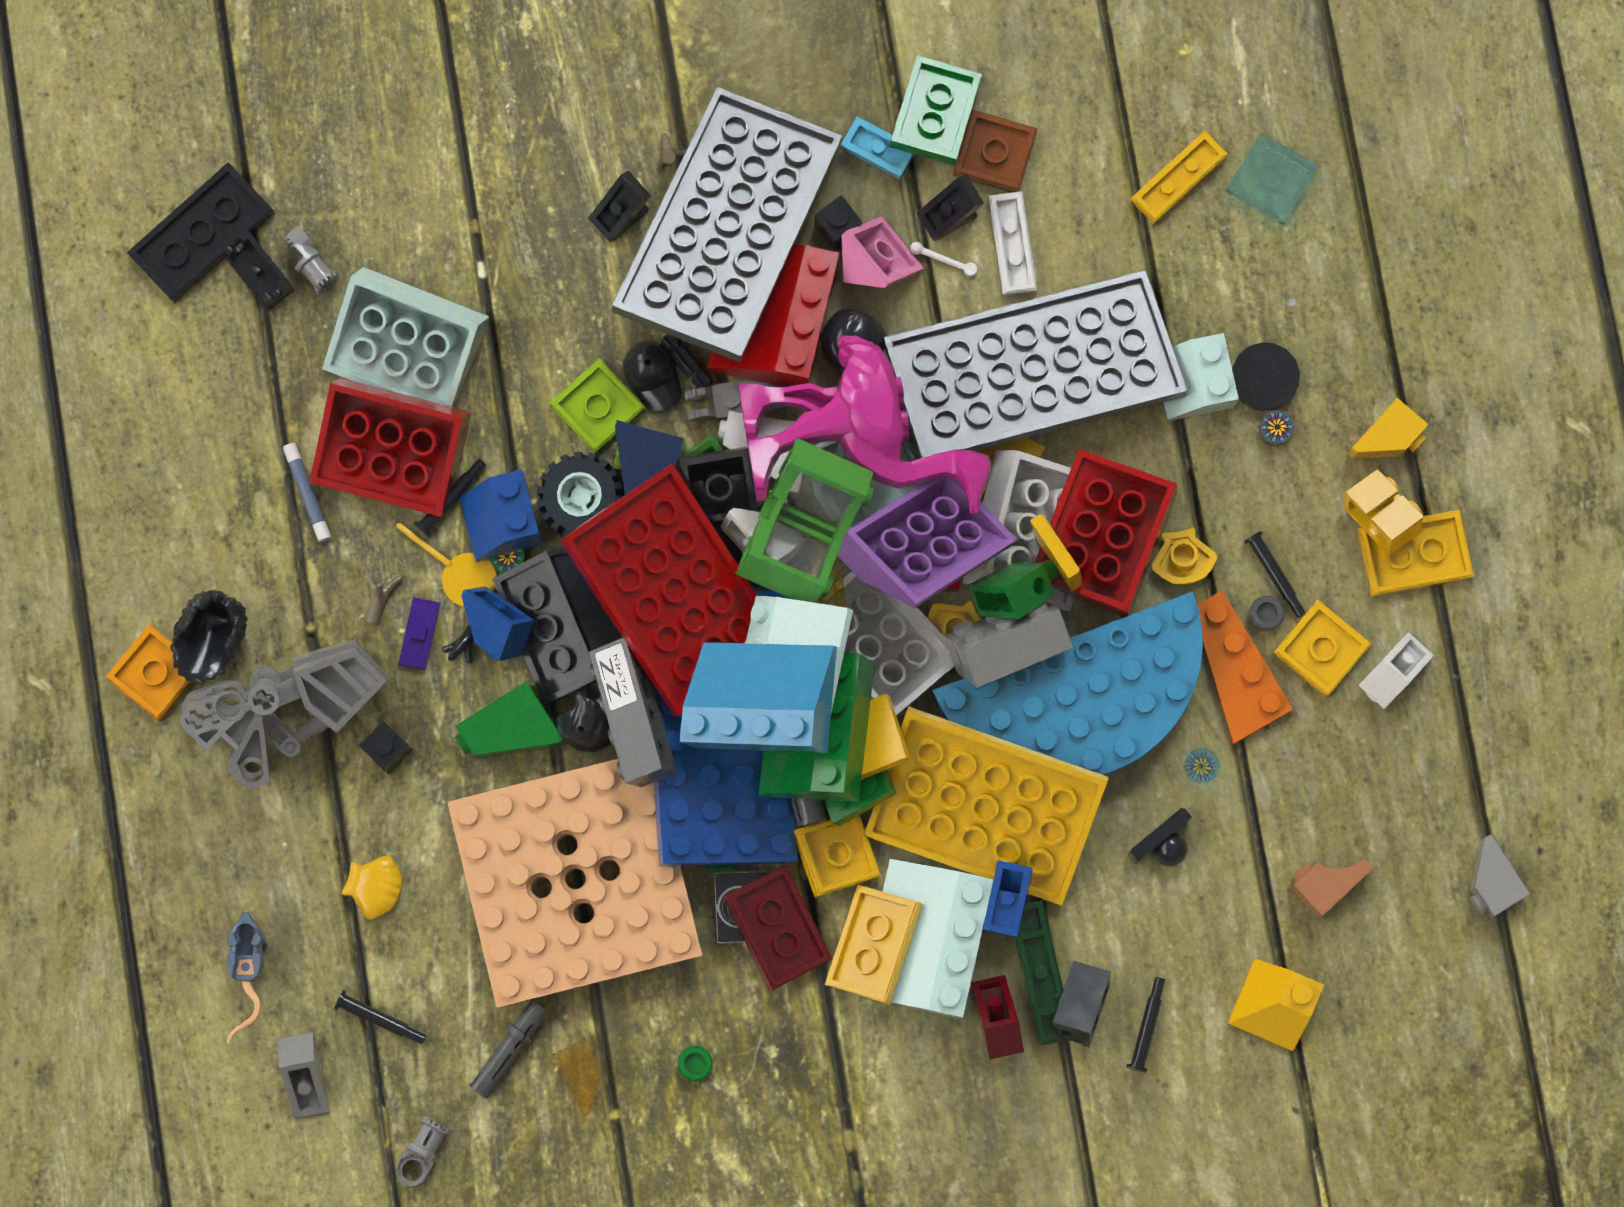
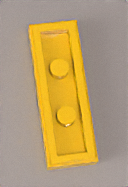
[1130,131,1228,225]

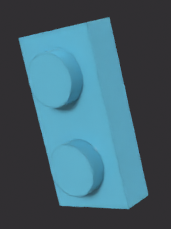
[841,116,915,180]

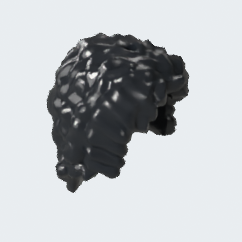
[170,590,248,685]

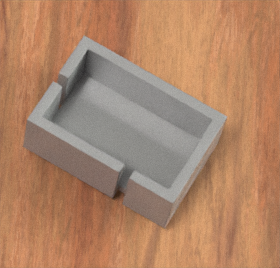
[944,601,1073,688]

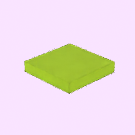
[549,358,646,455]

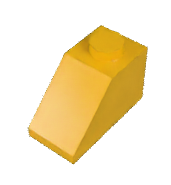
[1347,398,1429,459]

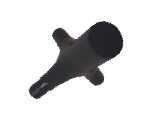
[442,625,474,663]

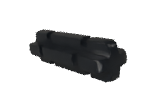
[660,334,713,389]

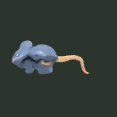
[227,911,267,1044]

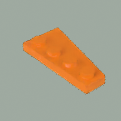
[1197,591,1293,745]

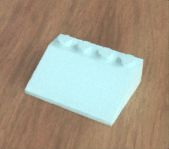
[322,267,489,407]
[745,596,853,713]
[882,859,994,1019]

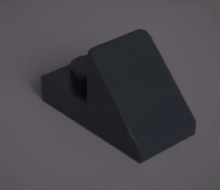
[588,171,651,242]
[917,175,984,241]

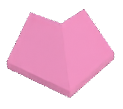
[840,216,924,288]

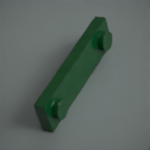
[1014,900,1067,1046]

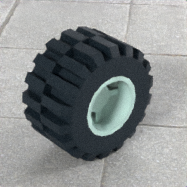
[537,452,625,537]

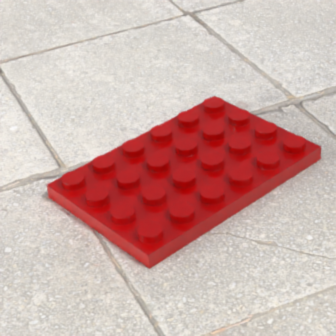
[560,463,758,717]

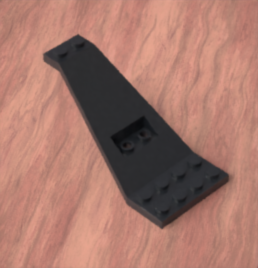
[492,492,817,705]

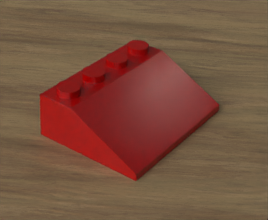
[707,245,839,387]
[309,378,472,517]
[1035,449,1177,618]

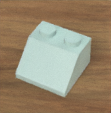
[1163,333,1239,421]

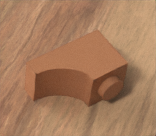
[1289,858,1374,918]

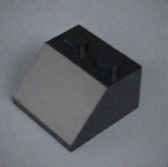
[679,447,758,523]

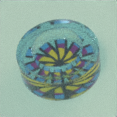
[1184,748,1220,784]

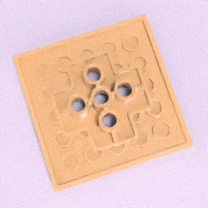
[447,759,703,1008]

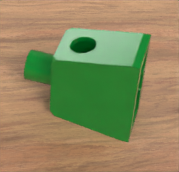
[968,560,1058,619]

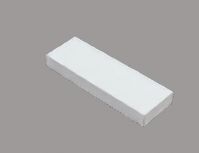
[988,191,1037,297]

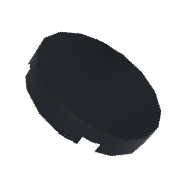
[1232,342,1300,411]

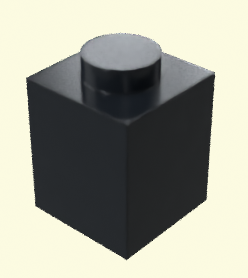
[814,195,862,252]
[359,721,413,774]

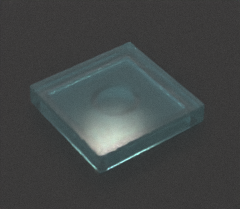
[1225,133,1319,226]

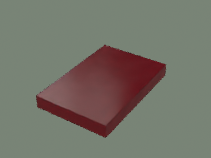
[722,865,832,991]

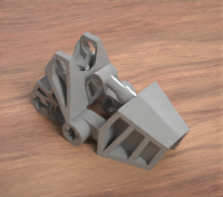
[180,639,389,790]

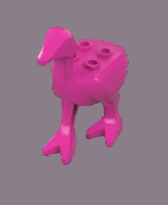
[738,335,991,515]

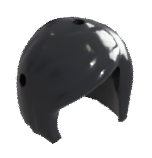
[821,308,888,373]
[556,687,611,753]

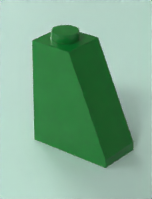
[455,681,566,759]

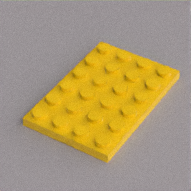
[864,706,1109,906]

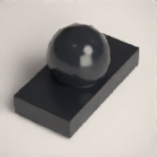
[1128,808,1192,866]

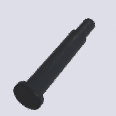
[414,459,486,537]
[1244,531,1306,618]
[1126,977,1165,1073]
[334,990,427,1045]

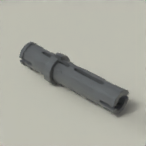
[469,999,549,1099]

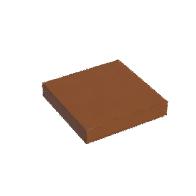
[953,110,1038,193]

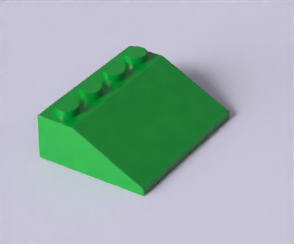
[758,653,875,801]

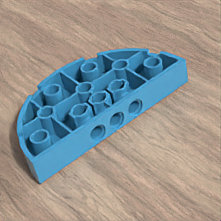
[932,591,1203,776]

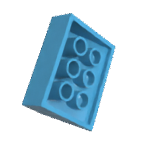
[679,643,837,753]

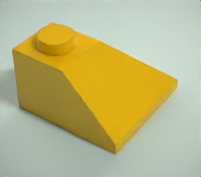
[1227,959,1324,1052]

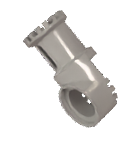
[283,226,340,295]
[396,1116,452,1187]

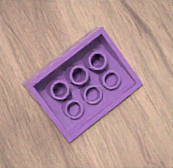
[838,477,1017,608]

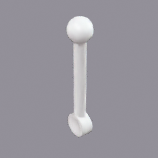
[910,242,977,277]

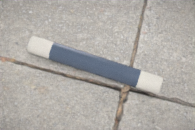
[283,443,331,542]

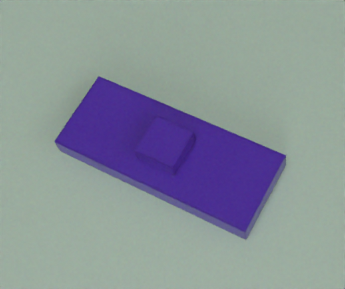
[398,597,441,670]

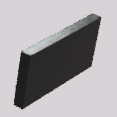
[127,162,275,303]

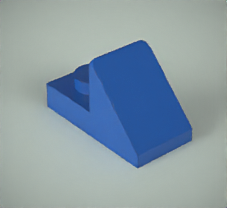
[983,860,1033,937]

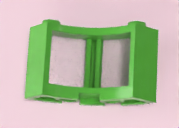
[736,438,874,603]

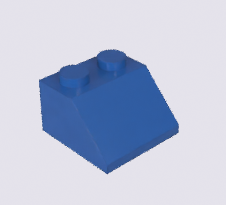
[460,469,543,563]

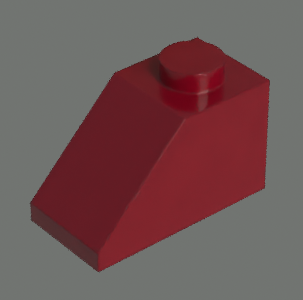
[971,975,1024,1060]

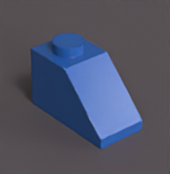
[461,586,535,661]

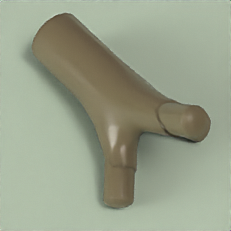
[658,133,686,167]
[365,576,402,625]

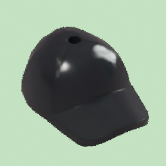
[623,341,682,412]

